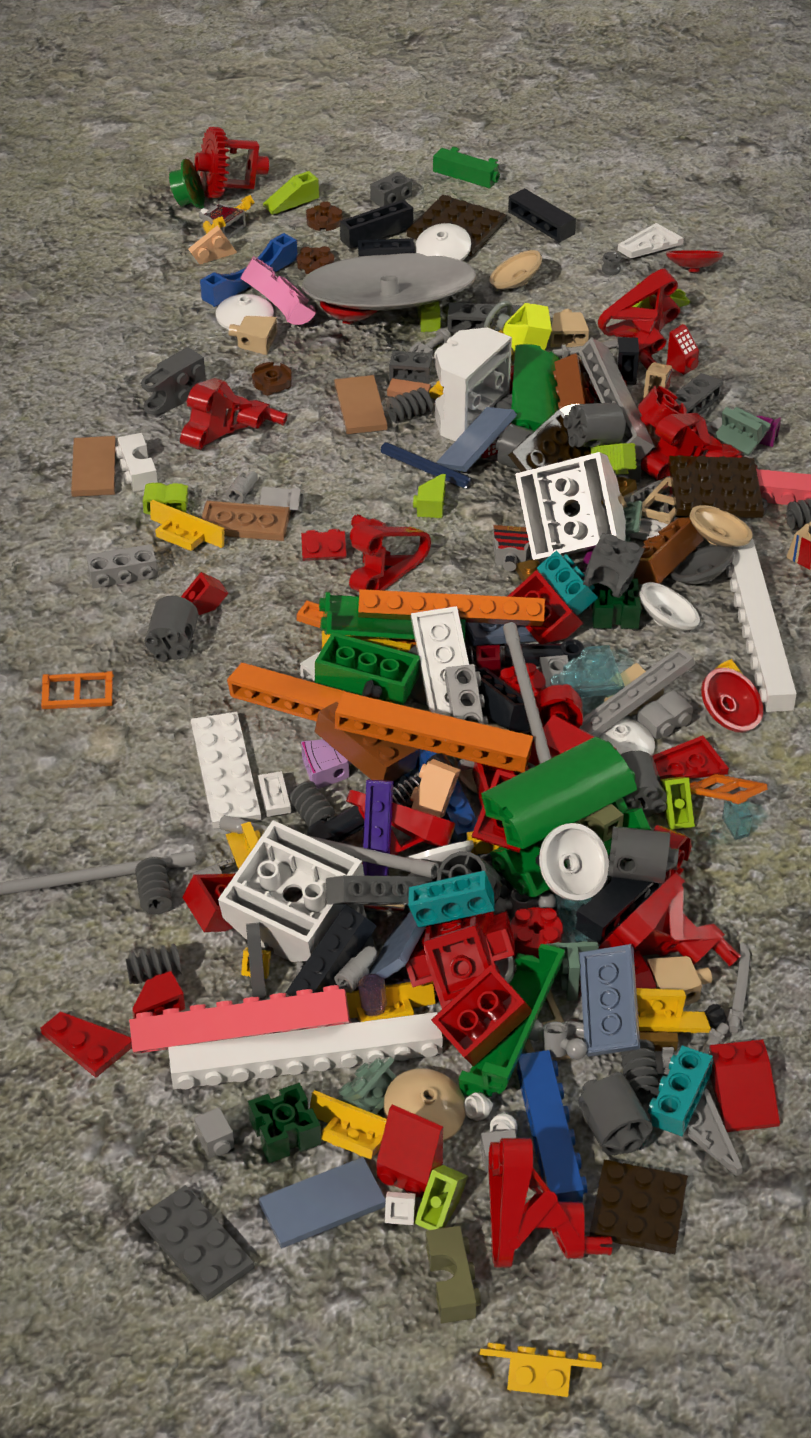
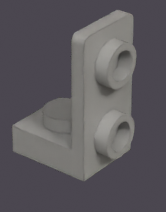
[260,487,304,512]

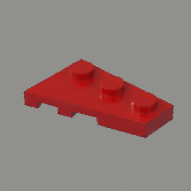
[652,735,729,780]
[40,1011,132,1078]

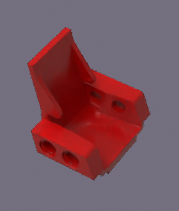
[406,911,515,1009]

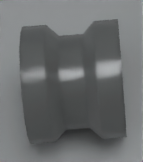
[602,252,622,275]

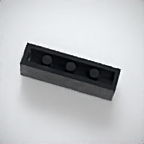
[508,188,576,243]
[340,199,414,249]
[475,667,529,732]
[575,877,662,945]
[285,904,377,996]

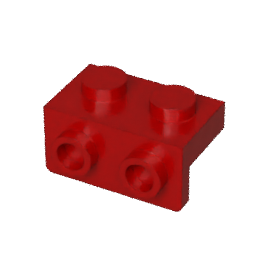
[301,529,346,561]

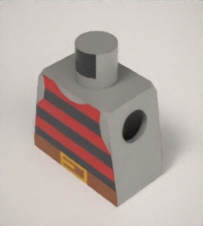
[493,525,531,571]

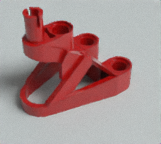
[597,269,681,370]
[180,378,288,450]
[641,413,757,481]
[349,514,431,592]
[346,790,456,864]
[599,872,741,967]
[488,1138,612,1268]

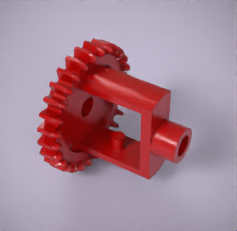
[194,127,269,198]

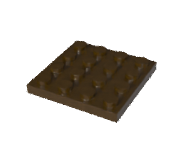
[407,195,507,257]
[508,409,591,516]
[668,455,764,518]

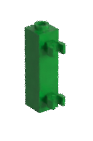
[433,146,500,188]

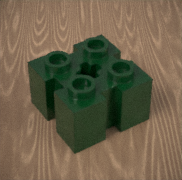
[591,579,641,629]
[248,1082,321,1163]

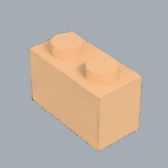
[410,759,460,818]

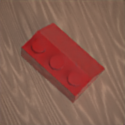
[507,570,583,644]
[528,714,617,766]
[431,965,532,1067]

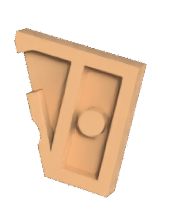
[188,226,237,264]

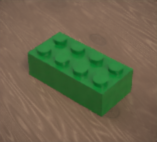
[315,632,420,705]

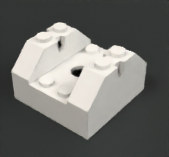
[434,327,512,441]
[515,452,626,562]
[218,820,364,962]

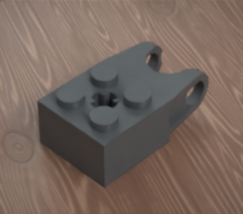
[141,347,206,415]
[583,533,644,598]

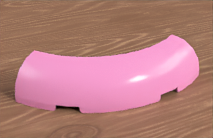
[240,255,316,325]

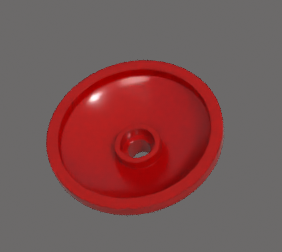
[666,250,724,272]
[320,301,378,324]
[701,668,763,733]

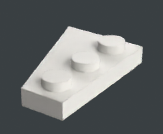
[617,223,684,258]

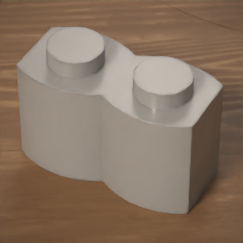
[637,690,693,739]

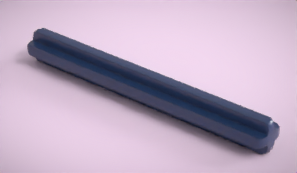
[381,442,471,489]

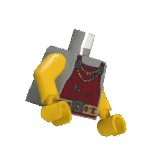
[199,195,255,239]

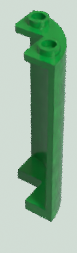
[511,344,560,431]
[319,592,466,642]
[481,737,637,849]
[490,798,651,897]
[458,944,565,1098]

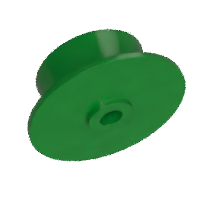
[169,158,205,209]

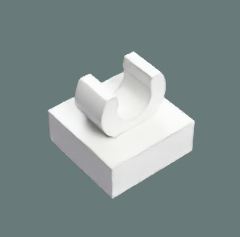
[385,1192,416,1225]

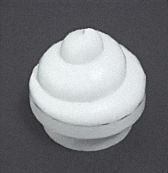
[464,1092,493,1121]
[490,1113,518,1134]

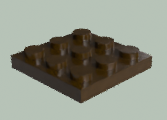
[589,1160,688,1255]

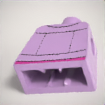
[301,739,352,789]

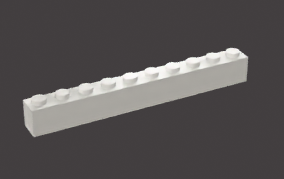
[726,539,796,712]
[168,1012,443,1090]

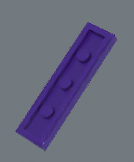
[362,779,393,876]

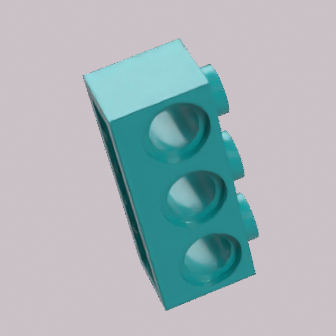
[537,550,598,616]
[408,870,494,928]
[648,1046,713,1137]

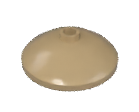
[490,250,542,290]
[689,505,753,547]
[384,1068,466,1142]

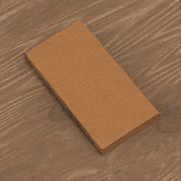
[334,375,387,434]
[71,436,116,497]
[201,501,291,541]

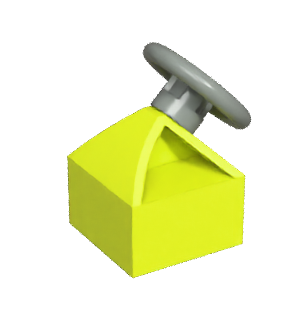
[484,300,552,353]

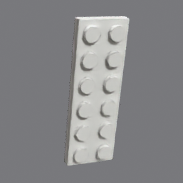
[411,606,473,716]
[191,712,261,829]

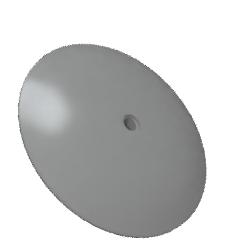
[302,253,476,310]

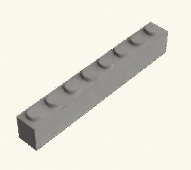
[578,337,654,460]

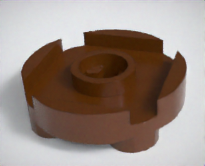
[306,201,343,231]
[297,246,334,274]
[252,362,292,396]

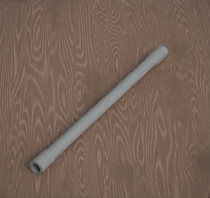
[503,622,551,764]
[219,815,439,879]
[0,851,196,895]

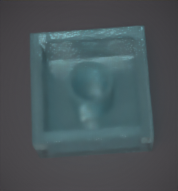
[722,800,752,840]

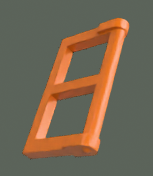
[41,671,114,709]
[690,774,768,804]

